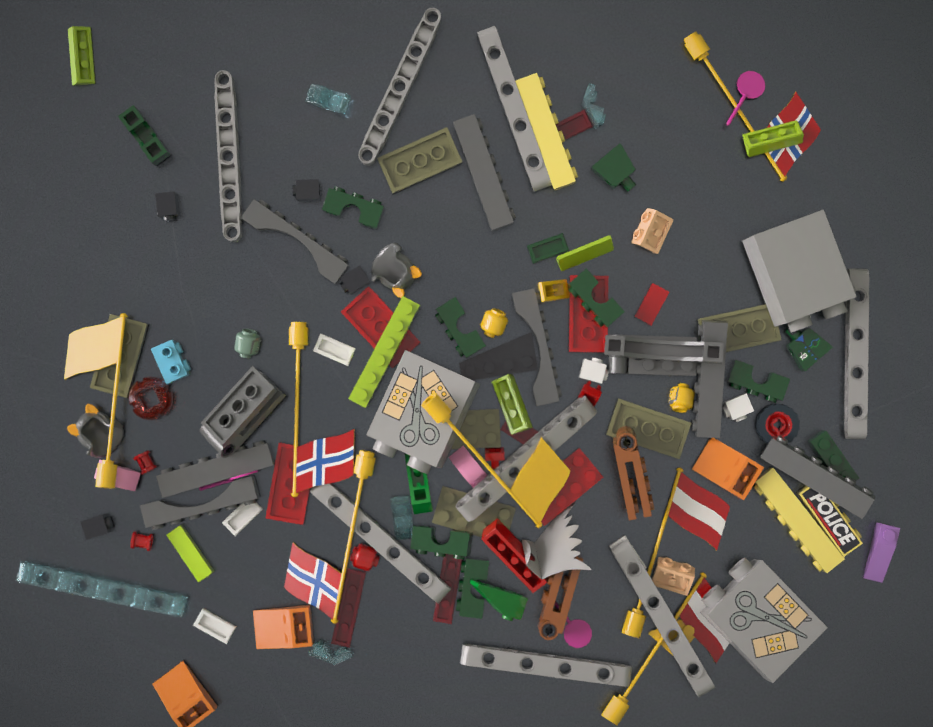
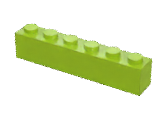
[348,296,420,408]

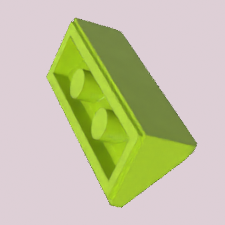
[68,26,95,85]
[742,120,804,157]
[556,235,614,271]
[492,374,532,435]
[166,524,215,583]

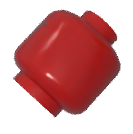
[350,543,380,571]

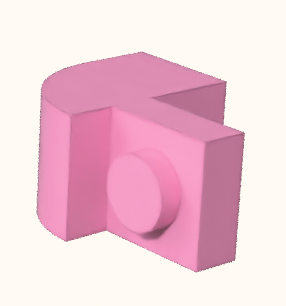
[448,445,488,488]
[94,460,141,491]

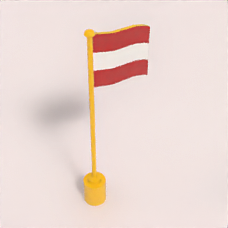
[621,467,730,638]
[601,573,729,726]

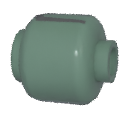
[234,329,261,358]

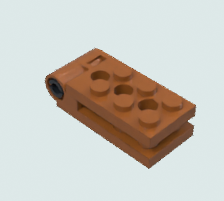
[613,426,655,521]
[538,555,583,640]

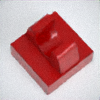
[577,381,602,407]
[485,447,505,469]

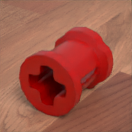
[133,450,157,475]
[130,531,153,551]

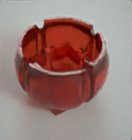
[128,377,173,420]

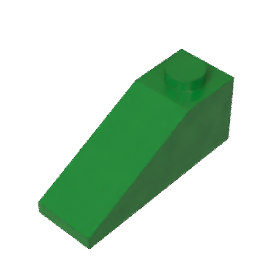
[405,453,433,515]
[470,580,528,621]

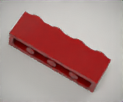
[481,518,548,593]

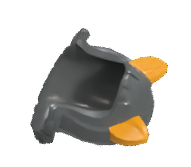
[371,242,422,298]
[67,403,124,458]

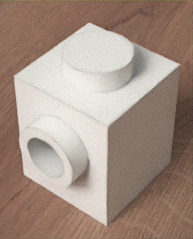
[578,357,609,384]
[722,393,754,422]

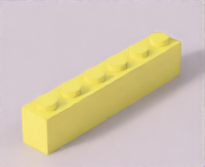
[515,73,578,191]
[753,467,845,573]

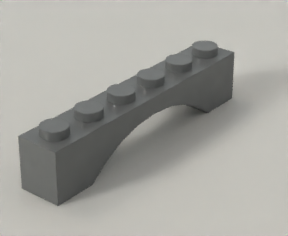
[241,199,350,285]
[512,288,562,406]
[604,335,724,364]
[140,475,260,530]

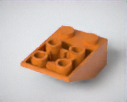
[692,438,764,500]
[253,605,314,649]
[152,660,218,727]

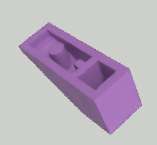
[863,522,900,583]

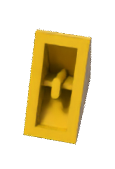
[538,279,569,303]

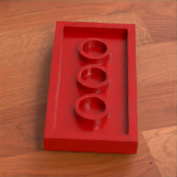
[569,275,609,353]
[341,286,421,368]
[265,442,310,525]
[541,448,604,526]

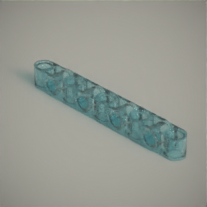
[16,561,187,617]

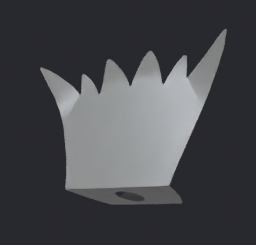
[522,502,591,580]

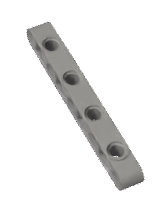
[358,8,441,166]
[477,26,552,192]
[215,70,243,242]
[844,268,869,439]
[455,396,597,522]
[310,483,451,604]
[611,540,715,697]
[460,644,632,687]

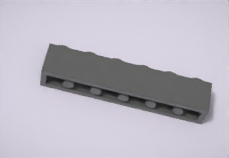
[453,114,516,232]
[692,320,728,438]
[760,435,875,519]
[156,440,275,498]

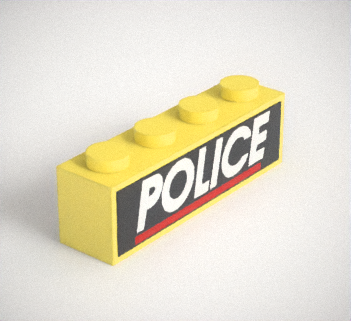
[796,486,863,557]

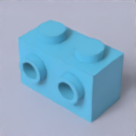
[151,340,191,384]

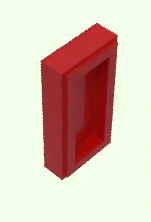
[634,283,669,326]

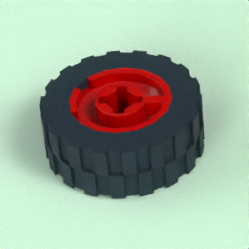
[755,404,800,444]

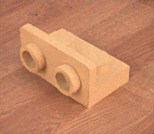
[631,208,674,254]
[652,557,695,596]

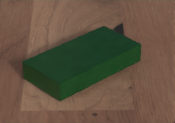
[527,233,569,264]

